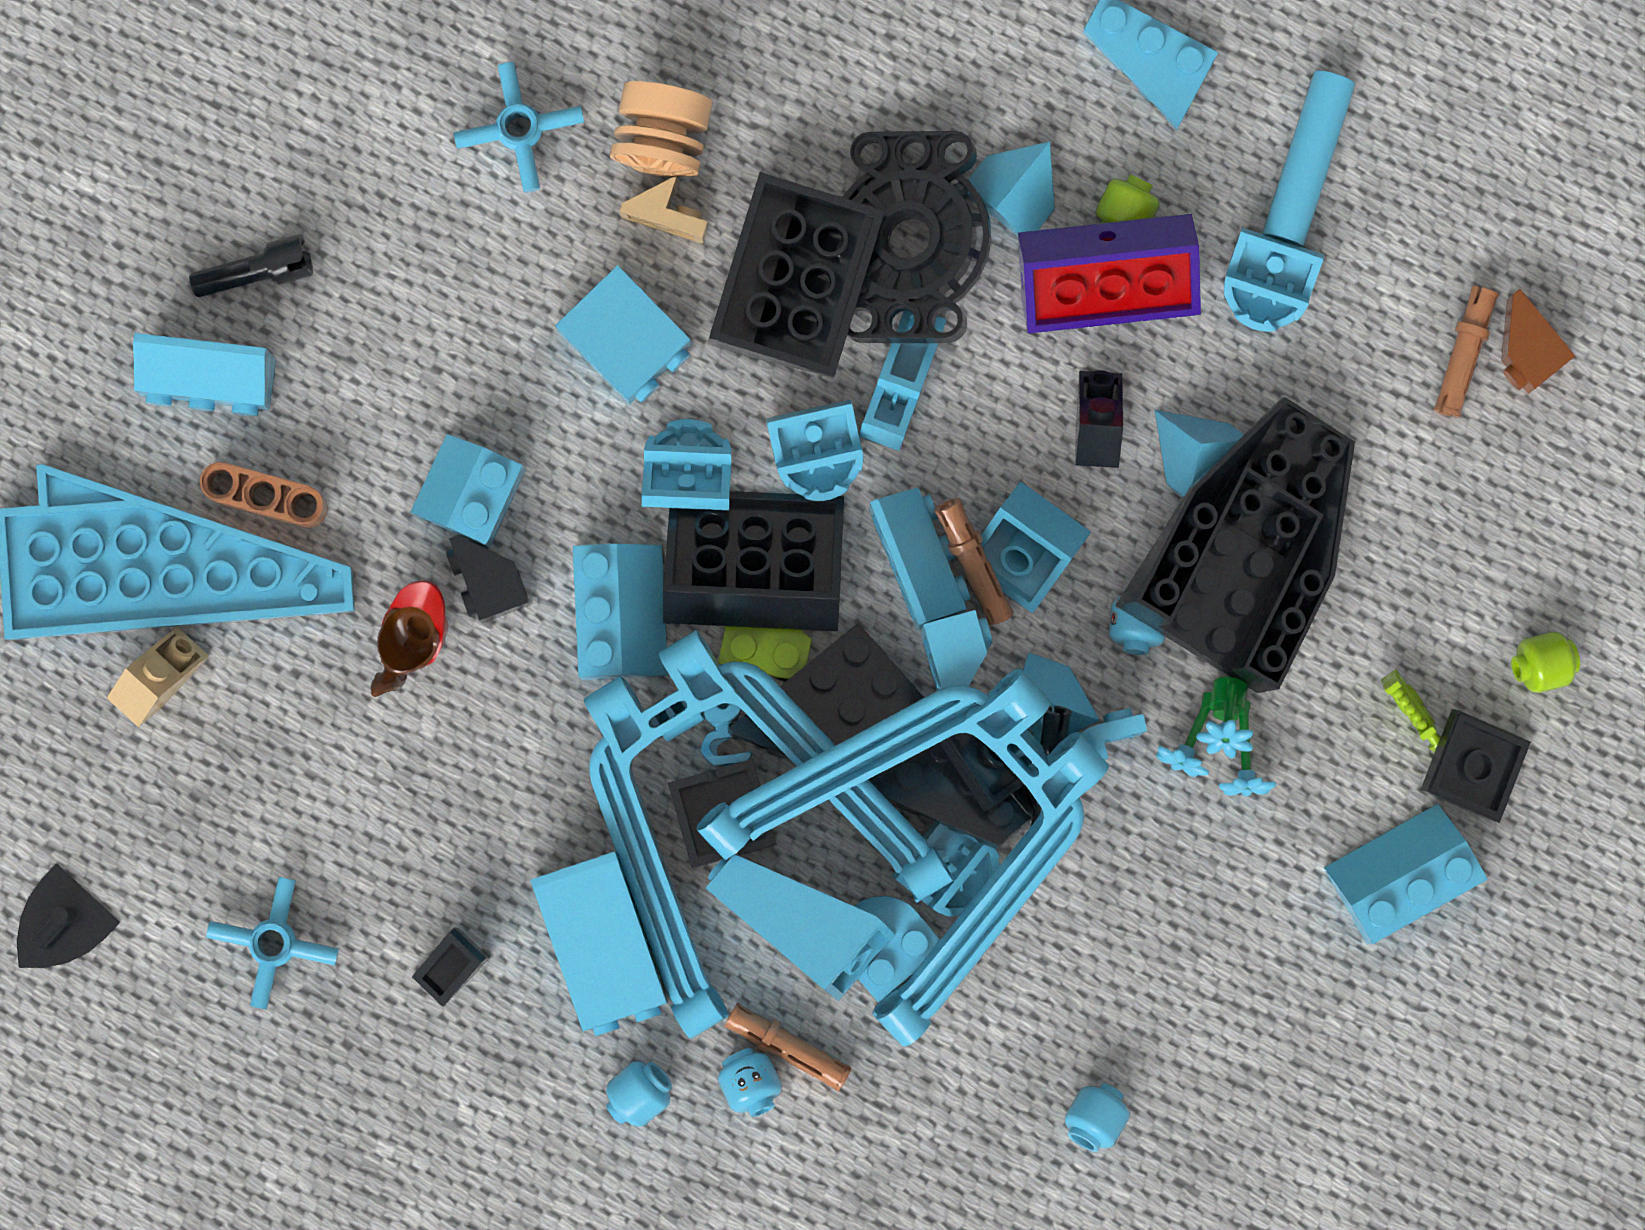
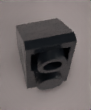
[1075,370,1123,468]
[446,536,531,623]

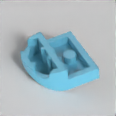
[1224,227,1324,332]
[766,400,863,501]
[642,419,731,510]
[1080,708,1147,760]
[892,821,1000,917]
[854,896,940,1003]

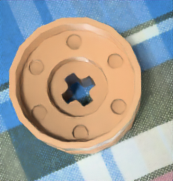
[610,81,713,177]

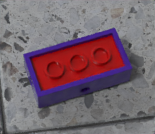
[1018,214,1201,334]

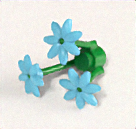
[1156,677,1276,797]

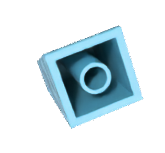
[530,851,668,1036]
[706,854,895,1001]

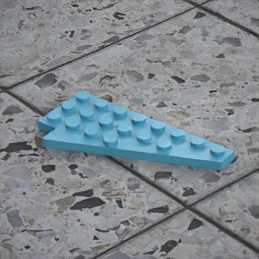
[0,464,355,640]

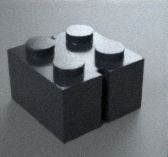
[668,759,777,869]

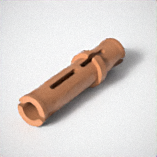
[1433,286,1499,418]
[934,498,1014,625]
[724,1002,852,1092]

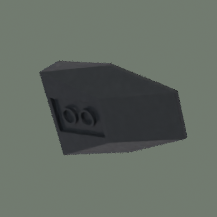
[1115,397,1355,693]

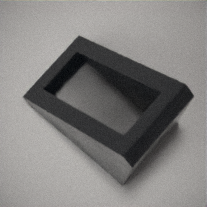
[412,927,490,1007]

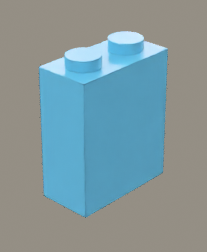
[555,265,692,405]

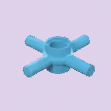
[453,62,584,193]
[206,877,339,1010]

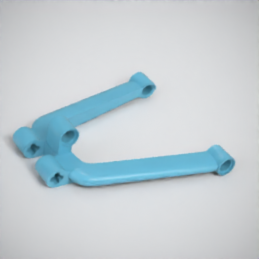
[583,630,954,1039]
[696,668,1109,1047]

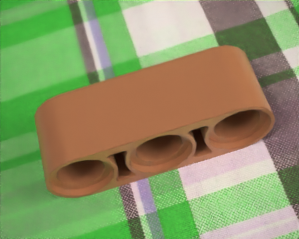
[200,462,328,528]

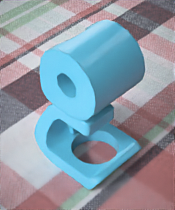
[701,703,752,767]

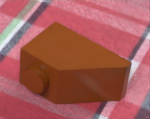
[1501,289,1575,394]

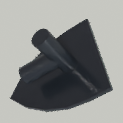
[17,863,120,968]

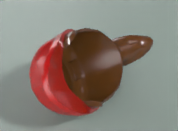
[371,580,449,697]

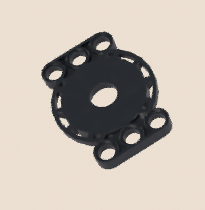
[842,131,992,343]

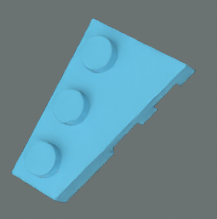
[1083,0,1218,130]

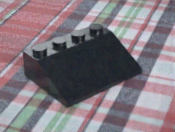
[707,172,885,378]
[663,491,844,632]

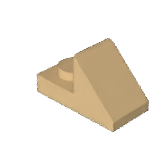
[619,176,709,244]

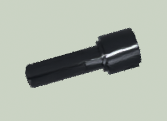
[189,234,313,297]

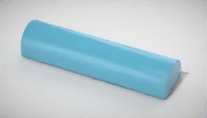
[1262,71,1356,248]

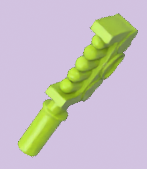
[1381,669,1441,753]

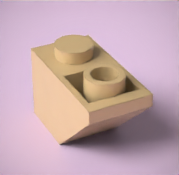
[107,627,209,727]

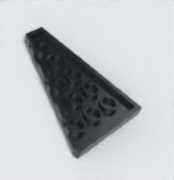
[728,623,1031,849]

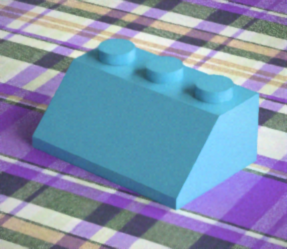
[133,333,276,416]
[869,487,971,631]
[573,544,668,680]
[920,610,993,691]
[1324,804,1488,944]

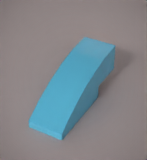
[859,311,947,451]

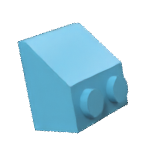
[410,434,526,549]
[981,481,1091,614]

